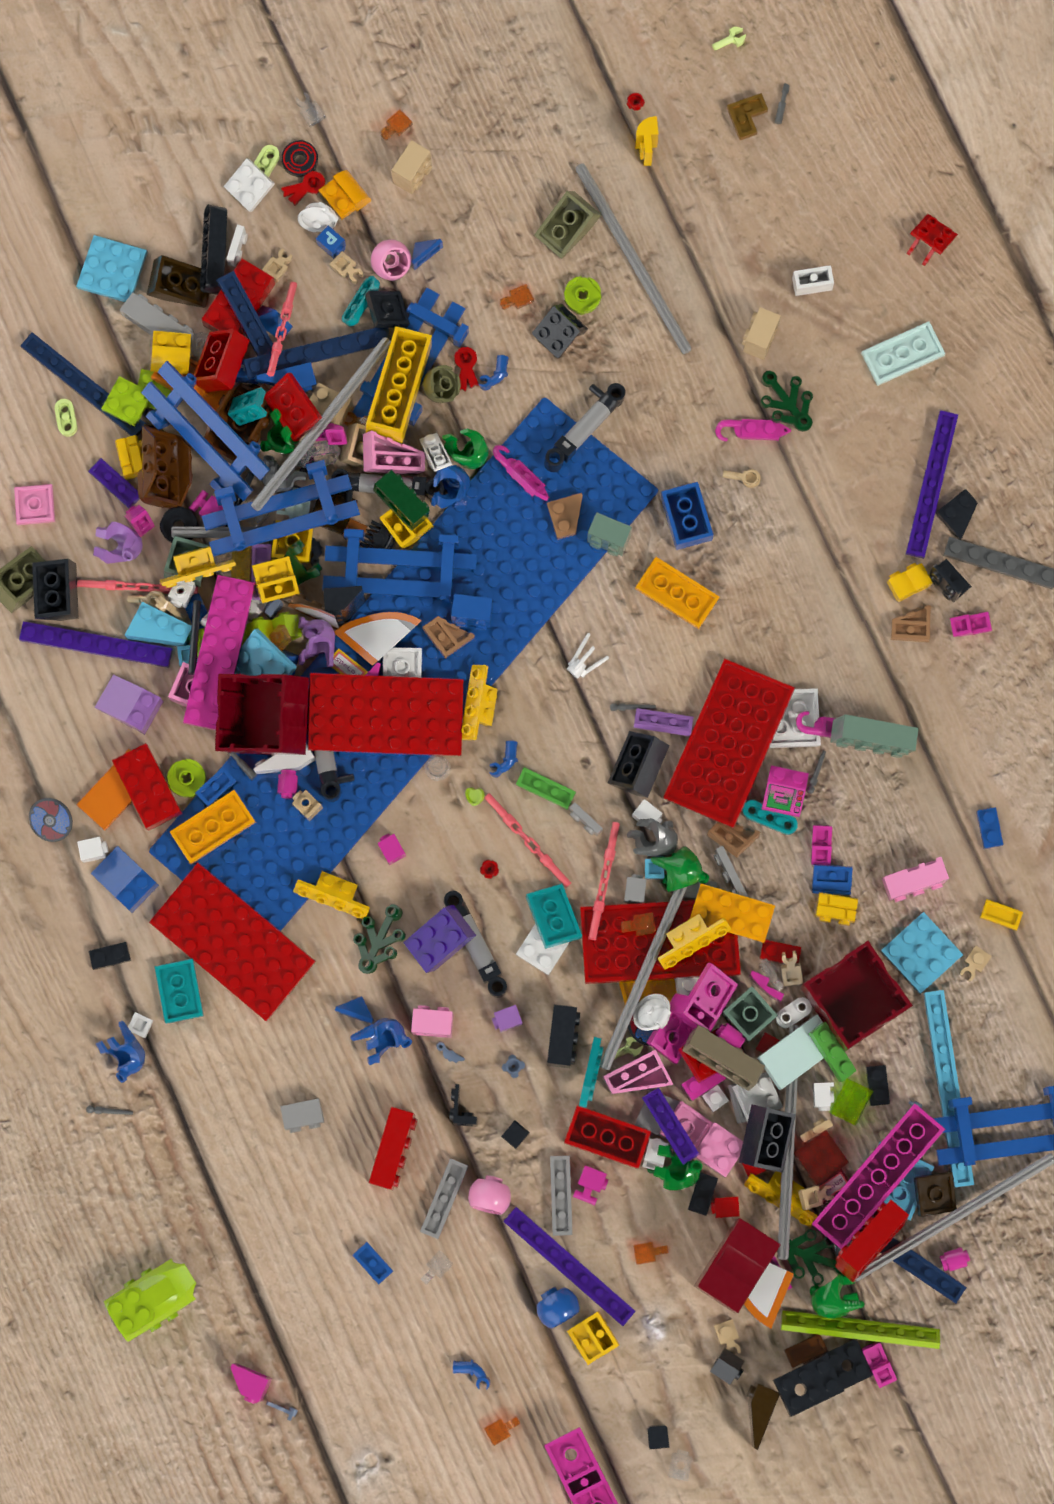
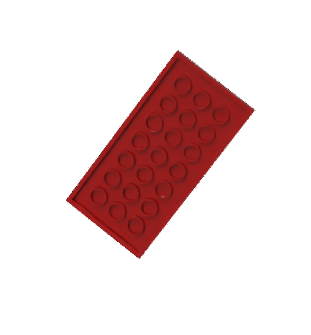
[663,658,795,829]
[308,673,463,756]
[149,863,316,1021]
[580,900,741,984]

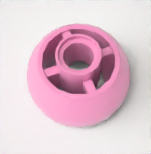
[371,239,411,281]
[468,1175,511,1215]

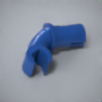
[479,355,509,391]
[489,741,518,778]
[453,1360,491,1390]

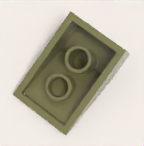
[534,191,601,259]
[0,546,45,613]

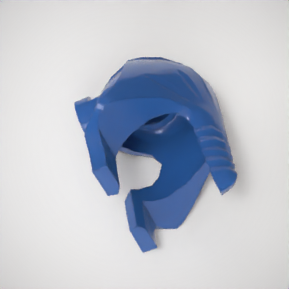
[431,465,470,509]
[350,1018,412,1065]
[96,1021,145,1083]

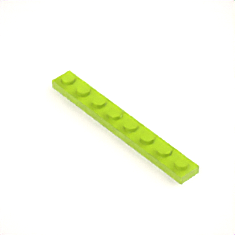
[781,1310,940,1349]

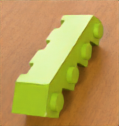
[197,612,302,657]

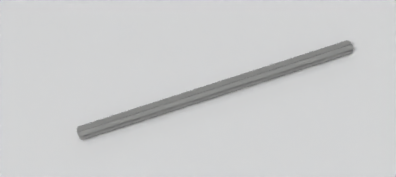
[576,163,691,354]
[251,337,391,511]
[600,886,688,1070]
[777,1025,800,1260]
[855,1153,1054,1282]

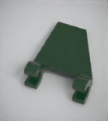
[284,539,323,585]

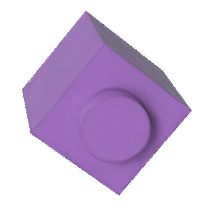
[492,1005,523,1032]

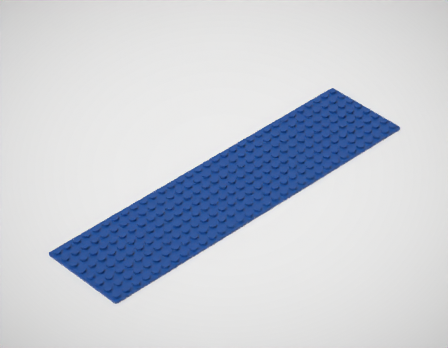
[149,398,658,931]

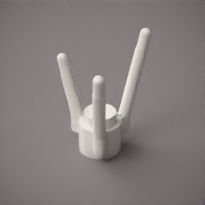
[567,633,609,679]

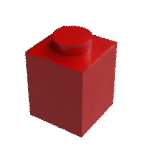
[711,1197,740,1218]

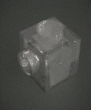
[190,332,209,361]

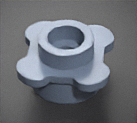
[502,1055,525,1078]

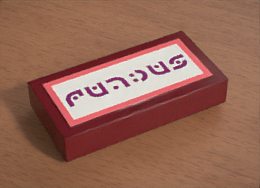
[816,1168,849,1207]

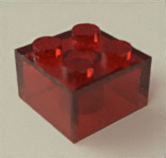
[794,1130,849,1186]

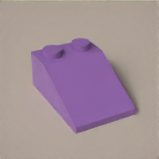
[95,674,163,735]

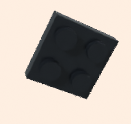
[365,291,410,328]

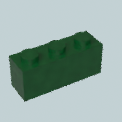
[373,470,430,531]

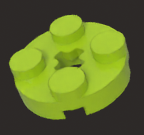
[564,276,601,315]
[167,759,206,798]

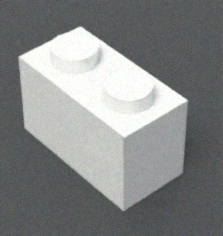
[792,265,834,296]

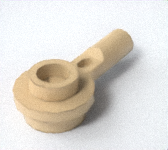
[723,469,761,488]
[127,590,165,609]
[154,595,186,622]

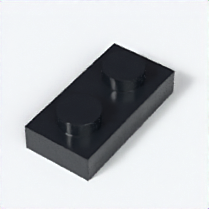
[89,942,131,970]
[866,1065,890,1106]
[688,1172,718,1216]

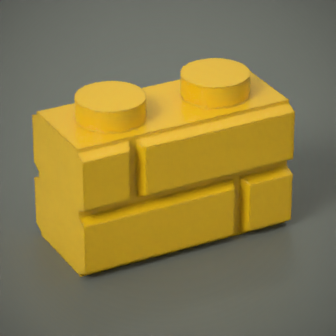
[115,435,142,480]
[815,893,858,926]

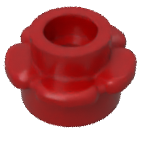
[627,93,645,111]
[480,860,499,879]

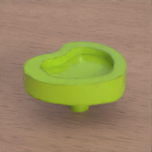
[465,787,484,806]

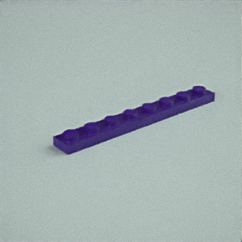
[906,410,959,559]
[19,621,173,668]
[503,1207,636,1326]

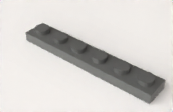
[943,537,1054,590]

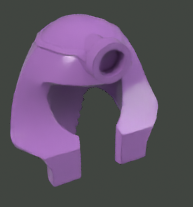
[93,522,143,564]
[298,617,335,667]

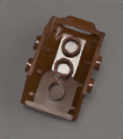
[204,381,272,464]
[138,424,193,508]

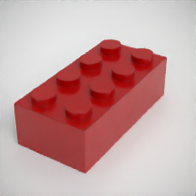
[201,258,275,334]
[112,743,183,831]
[564,1105,651,1169]
[369,1107,418,1191]
[835,1200,909,1283]

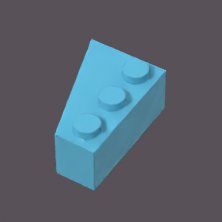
[125,602,192,647]

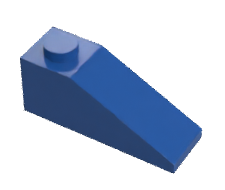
[254,362,317,392]

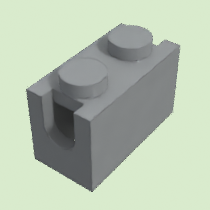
[280,1098,325,1133]

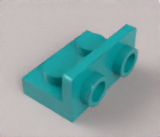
[228,387,267,426]

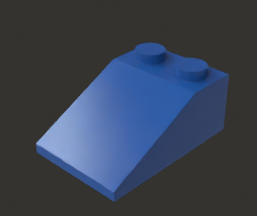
[91,846,159,913]

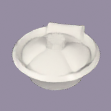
[298,202,339,232]
[633,994,672,1031]

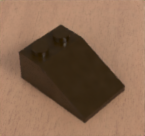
[147,255,209,308]
[747,1383,780,1450]

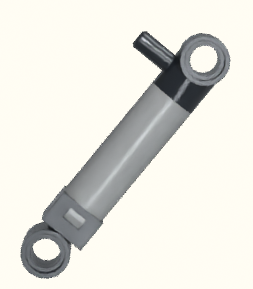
[544,383,626,472]
[331,469,445,503]
[307,689,355,802]
[444,891,507,998]

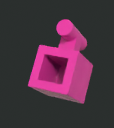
[189,490,223,518]
[573,1165,609,1206]

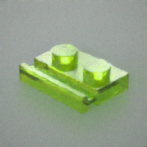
[830,1078,873,1126]

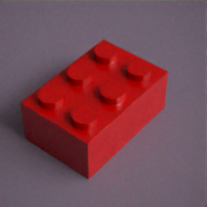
[194,329,250,392]

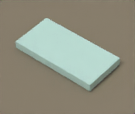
[861,321,945,386]
[757,1014,823,1090]

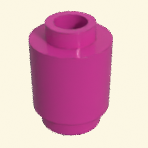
[277,770,298,799]
[715,1023,745,1048]
[939,1247,970,1272]

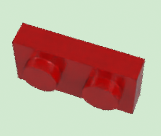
[760,940,802,964]

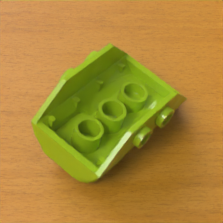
[104,1258,197,1342]

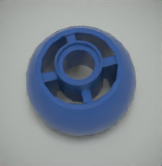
[536,1287,580,1329]

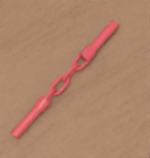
[267,282,297,377]
[77,580,198,594]
[484,793,571,888]
[589,822,620,940]

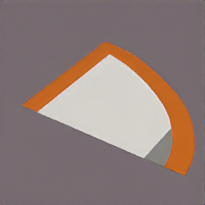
[288,604,339,629]
[334,612,421,666]
[744,1263,794,1329]

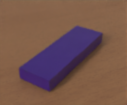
[88,458,140,508]

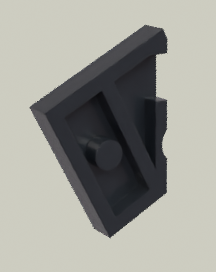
[936,489,978,540]

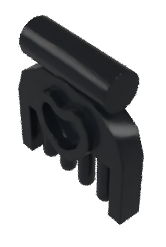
[360,520,396,549]

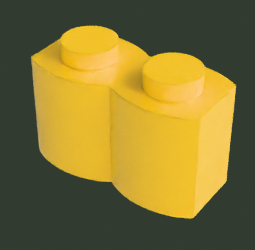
[887,563,933,602]

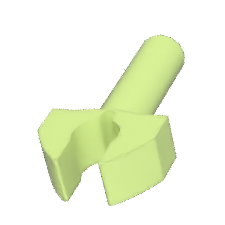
[712,27,746,51]
[614,1037,643,1059]

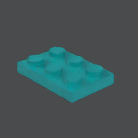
[525,884,582,949]
[154,959,204,1024]
[579,1037,604,1108]

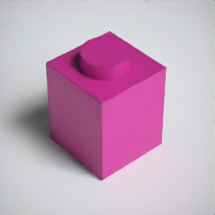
[377,833,406,865]

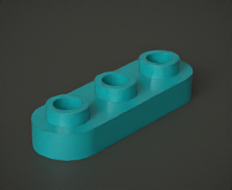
[342,276,380,327]
[742,800,798,835]

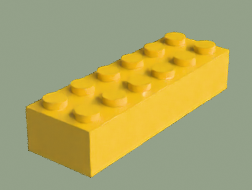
[366,327,432,443]

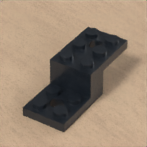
[773,1339,873,1417]

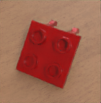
[906,213,958,266]

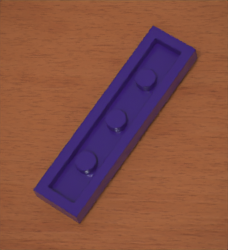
[642,1087,700,1165]

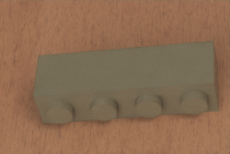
[682,1025,765,1091]

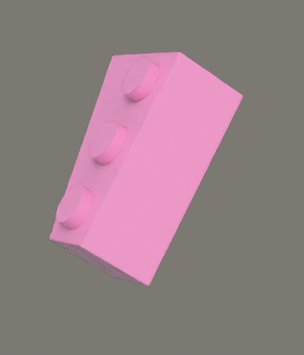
[363,431,425,474]
[882,857,949,903]
[603,1050,673,1095]

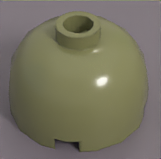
[422,365,461,403]

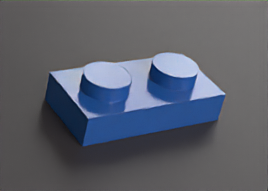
[195,767,237,806]
[976,807,1004,849]
[352,1242,393,1285]

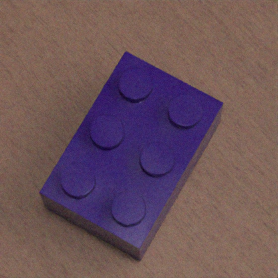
[403,905,477,973]

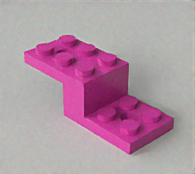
[646,963,738,1064]
[544,1427,618,1504]

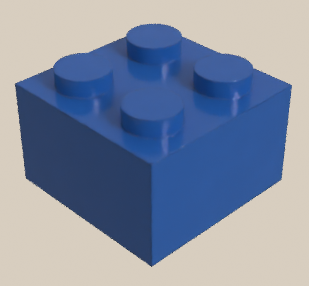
[451,594,493,631]

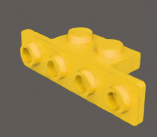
[160,546,236,588]
[462,665,498,740]
[293,871,370,919]
[658,914,731,969]
[744,1171,818,1227]

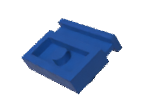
[812,864,853,895]

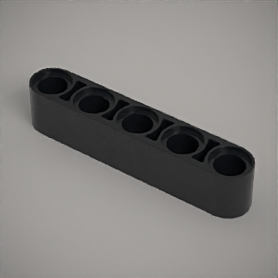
[200,204,227,295]

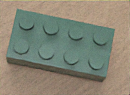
[830,714,918,758]

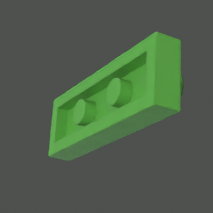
[516,767,576,810]
[809,1022,857,1082]

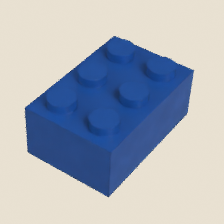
[661,482,713,550]

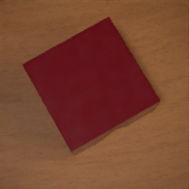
[215,674,309,755]
[800,941,913,1052]
[694,1218,781,1313]

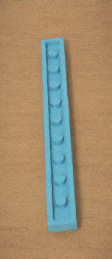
[923,990,974,1188]

